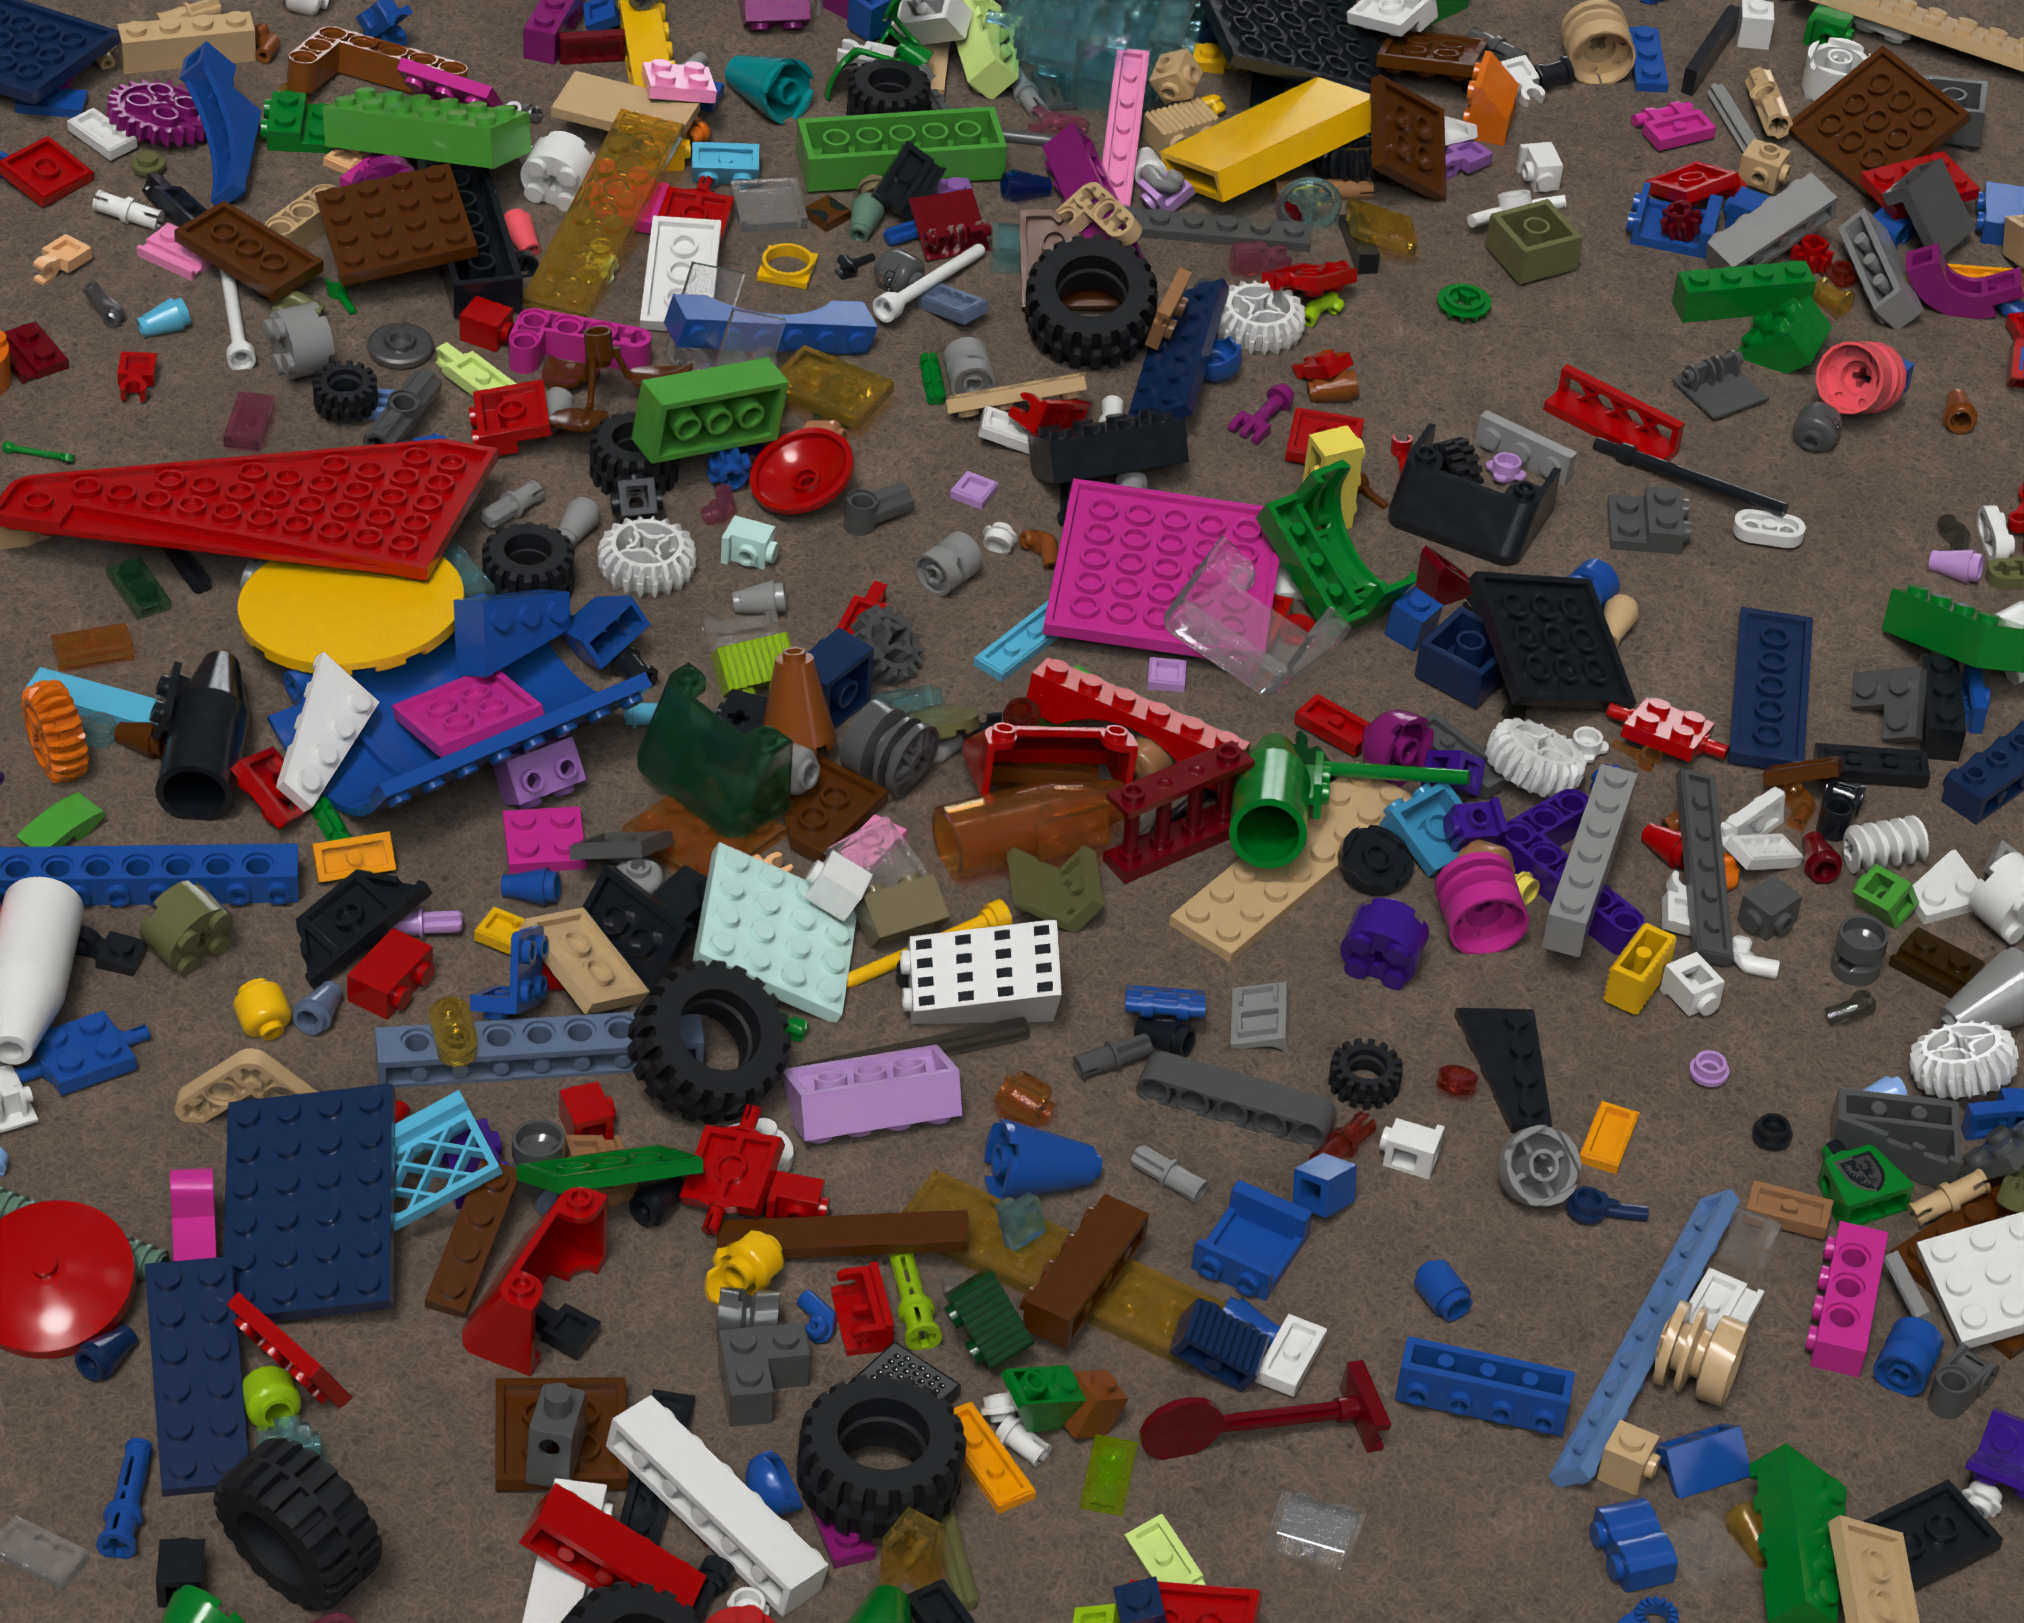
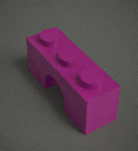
[523,0,585,65]

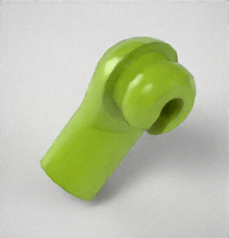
[1304,291,1345,327]

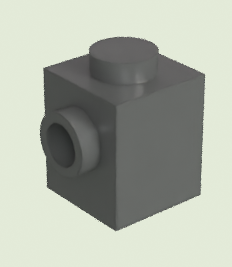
[1737,875,1802,942]

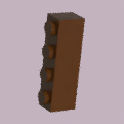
[1020,1194,1149,1349]

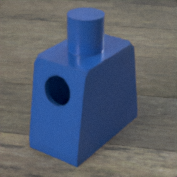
[562,595,651,670]

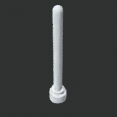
[873,244,985,323]
[220,269,256,370]

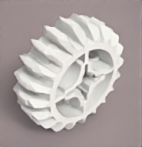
[1217,280,1306,357]
[598,515,696,599]
[1485,718,1587,797]
[1909,1020,2019,1100]

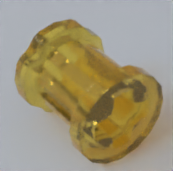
[1813,277,1855,319]

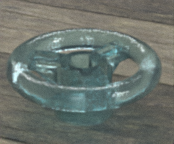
[1275,177,1342,230]

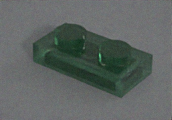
[106,557,171,620]

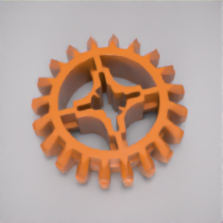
[21,679,89,784]

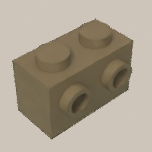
[854,873,950,948]

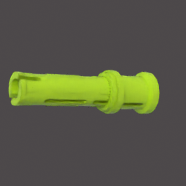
[887,1253,942,1351]

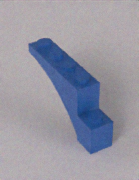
[179,41,262,205]

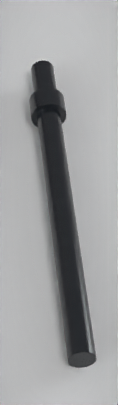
[1593,437,1788,517]

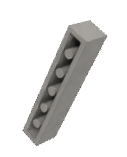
[1542,764,1638,958]

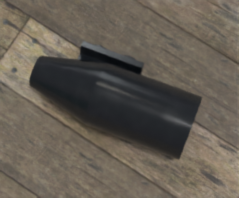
[149,651,249,821]

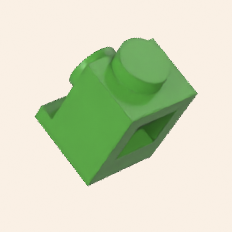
[1852,863,1919,930]

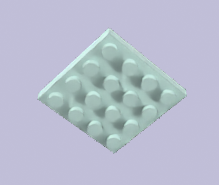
[693,842,857,1022]

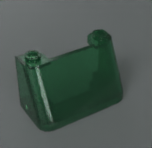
[637,662,793,838]

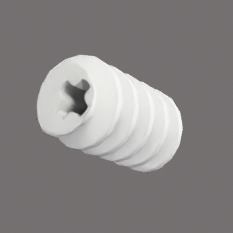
[1843,815,1929,873]

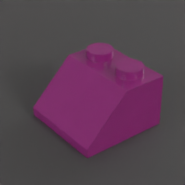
[738,0,810,32]

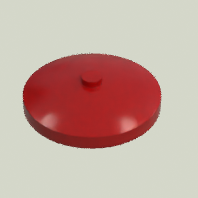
[0,1200,137,1359]

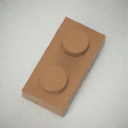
[1744,1180,1834,1240]

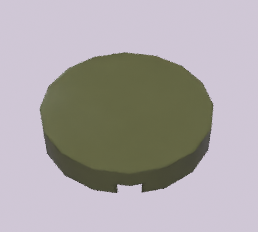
[906,706,980,740]

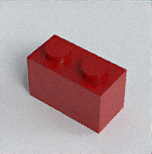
[347,928,435,1020]

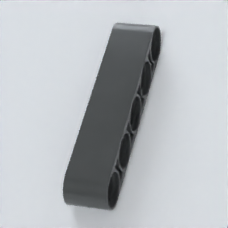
[1136,1051,1337,1149]

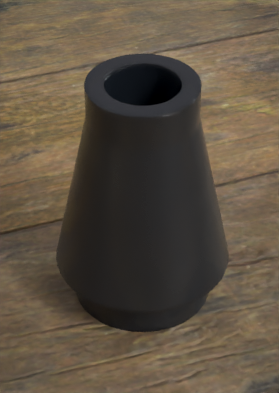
[1134,1017,1196,1057]
[629,1176,685,1227]

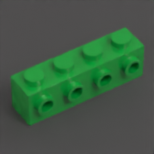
[1672,261,1816,323]

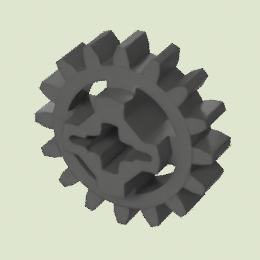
[850,604,925,684]

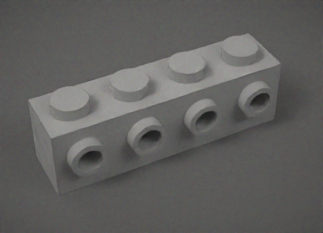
[1706,172,1838,269]
[1838,208,1924,330]

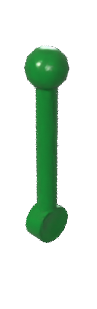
[2,441,76,463]

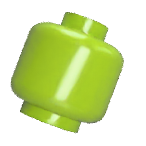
[242,1365,301,1431]

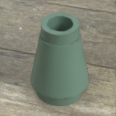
[849,192,884,242]

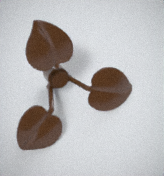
[542,326,693,432]

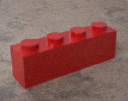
[518,1482,706,1607]

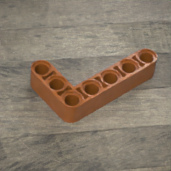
[286,26,468,94]

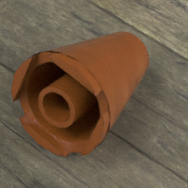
[760,647,836,755]

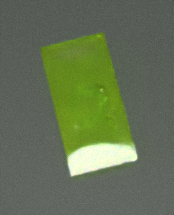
[1080,1434,1138,1517]

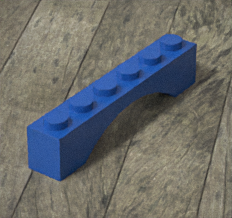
[664,294,878,354]

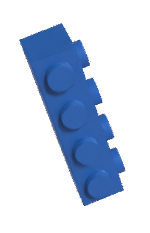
[1395,1336,1575,1436]

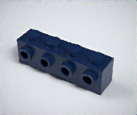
[1941,720,2024,825]

